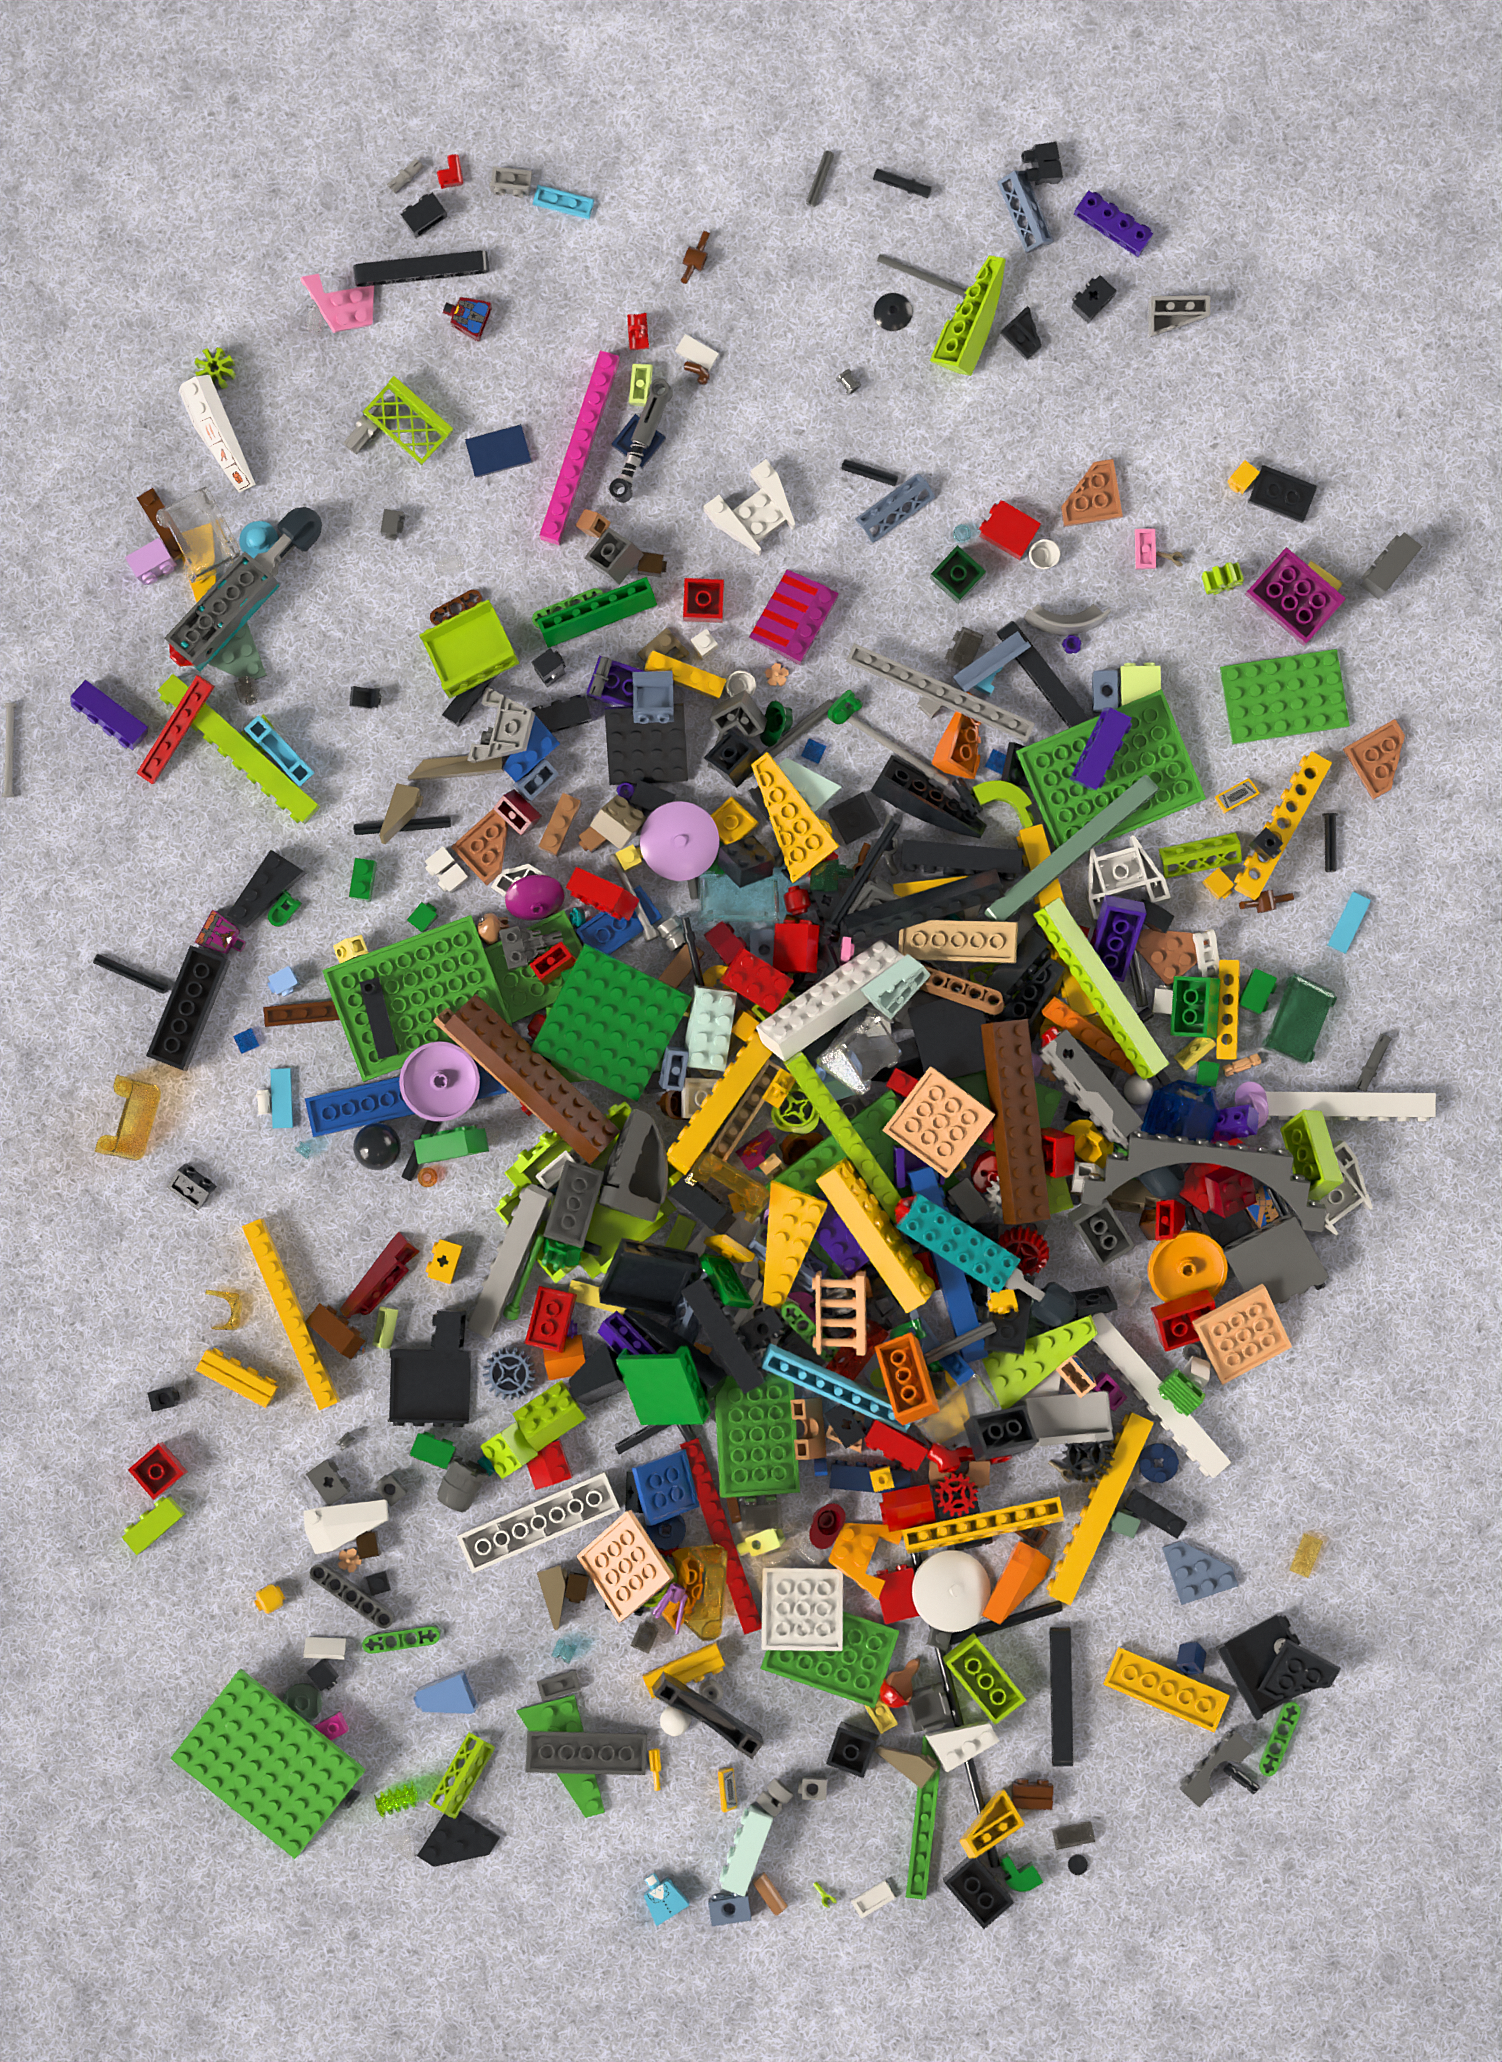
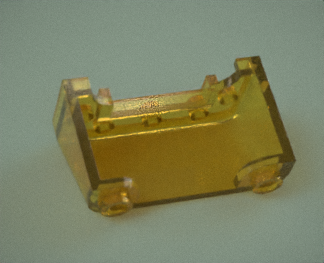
[94,1074,161,1161]
[684,1151,770,1224]
[684,1545,729,1641]

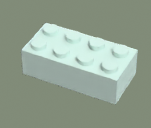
[684,985,737,1071]
[719,1804,773,1897]

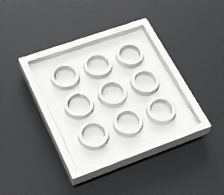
[761,1568,843,1651]

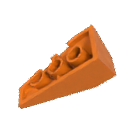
[931,691,981,779]
[982,1541,1052,1625]

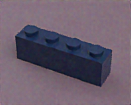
[829,1460,911,1493]

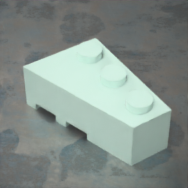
[778,757,841,814]
[860,954,931,1019]

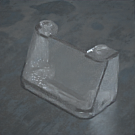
[156,487,240,583]
[815,1014,902,1095]
[911,1370,1001,1451]

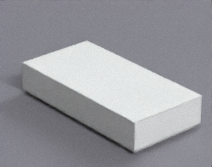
[675,334,719,372]
[304,1637,346,1659]
[851,1880,896,1919]

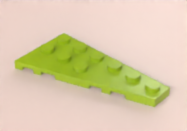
[982,1315,1098,1410]

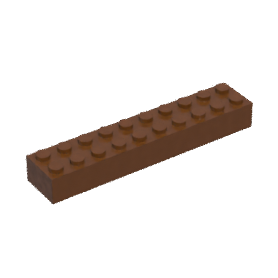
[444,994,621,1164]
[981,1019,1051,1224]

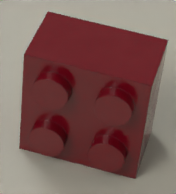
[1204,1166,1257,1218]

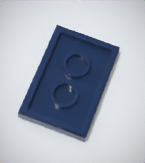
[465,424,532,478]

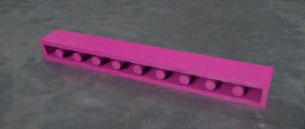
[539,350,620,545]

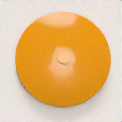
[1147,1230,1228,1303]

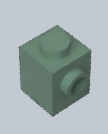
[1108,1508,1141,1539]

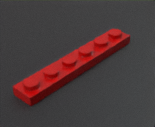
[136,675,215,784]

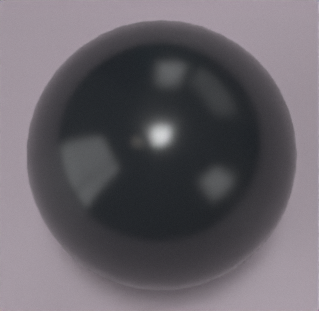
[353,1123,401,1171]

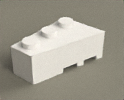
[924,1721,999,1772]

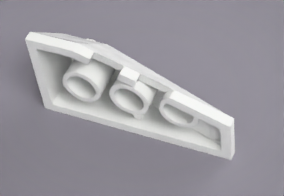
[304,1500,389,1554]

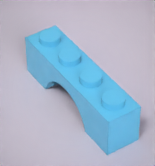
[244,715,315,787]

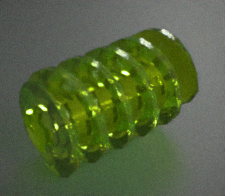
[374,1781,419,1817]

